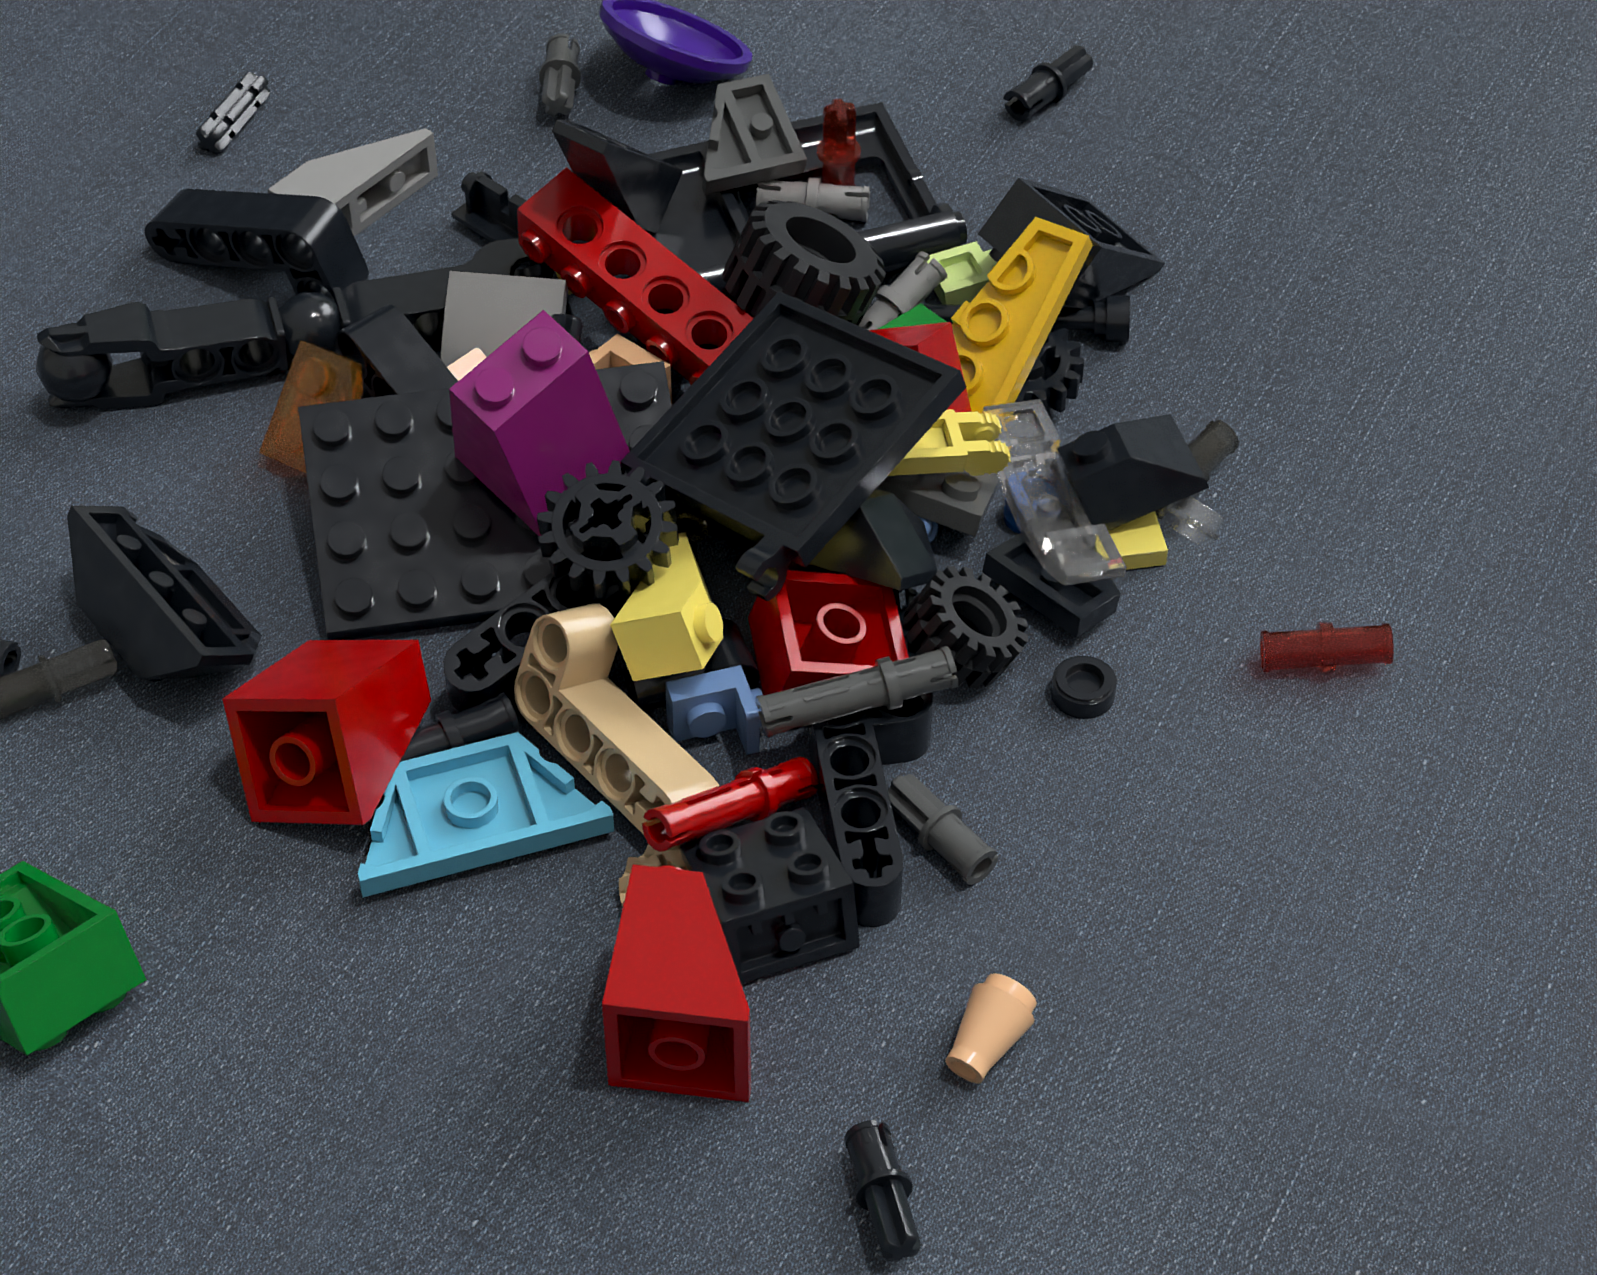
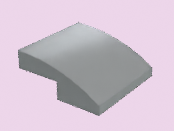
[441,271,568,367]

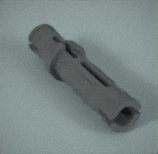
[755,646,958,738]

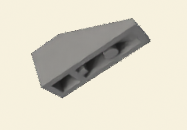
[268,128,438,237]

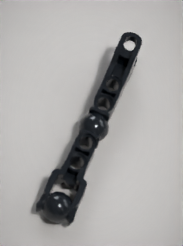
[36,238,574,410]

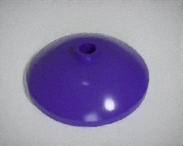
[599,0,753,85]

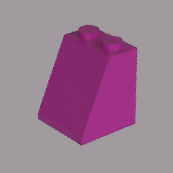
[449,310,630,536]

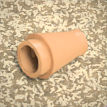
[945,974,1037,1083]

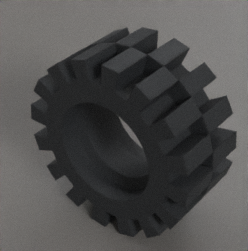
[904,566,1029,689]

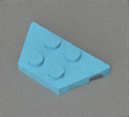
[357,732,614,897]

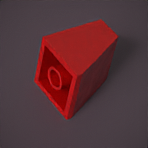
[222,640,431,825]
[602,864,751,1102]

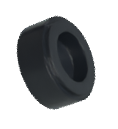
[1051,656,1117,719]

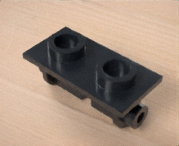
[451,172,535,266]

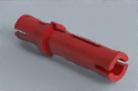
[642,756,818,852]

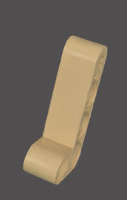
[514,604,720,835]

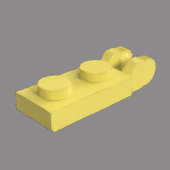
[888,409,1011,476]

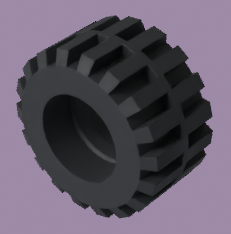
[722,200,885,326]

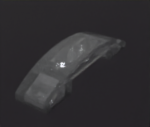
[982,399,1127,585]

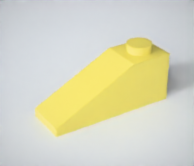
[610,533,724,681]

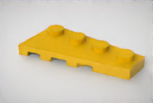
[951,217,1093,441]

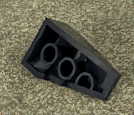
[552,120,683,233]

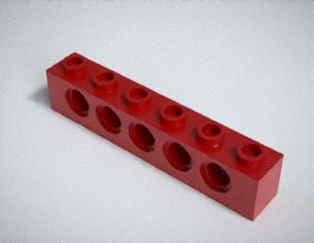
[517,167,754,386]

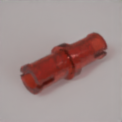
[1259,622,1394,673]

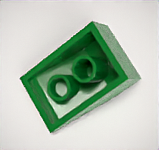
[0,861,147,1056]

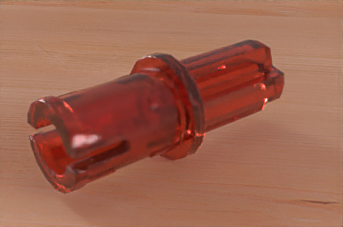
[817,98,861,186]

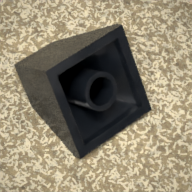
[1057,414,1209,536]

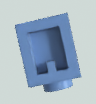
[665,665,763,755]

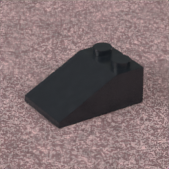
[978,178,1165,309]

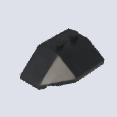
[698,489,938,590]
[67,505,262,682]

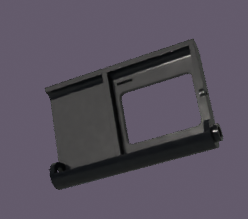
[572,102,967,314]

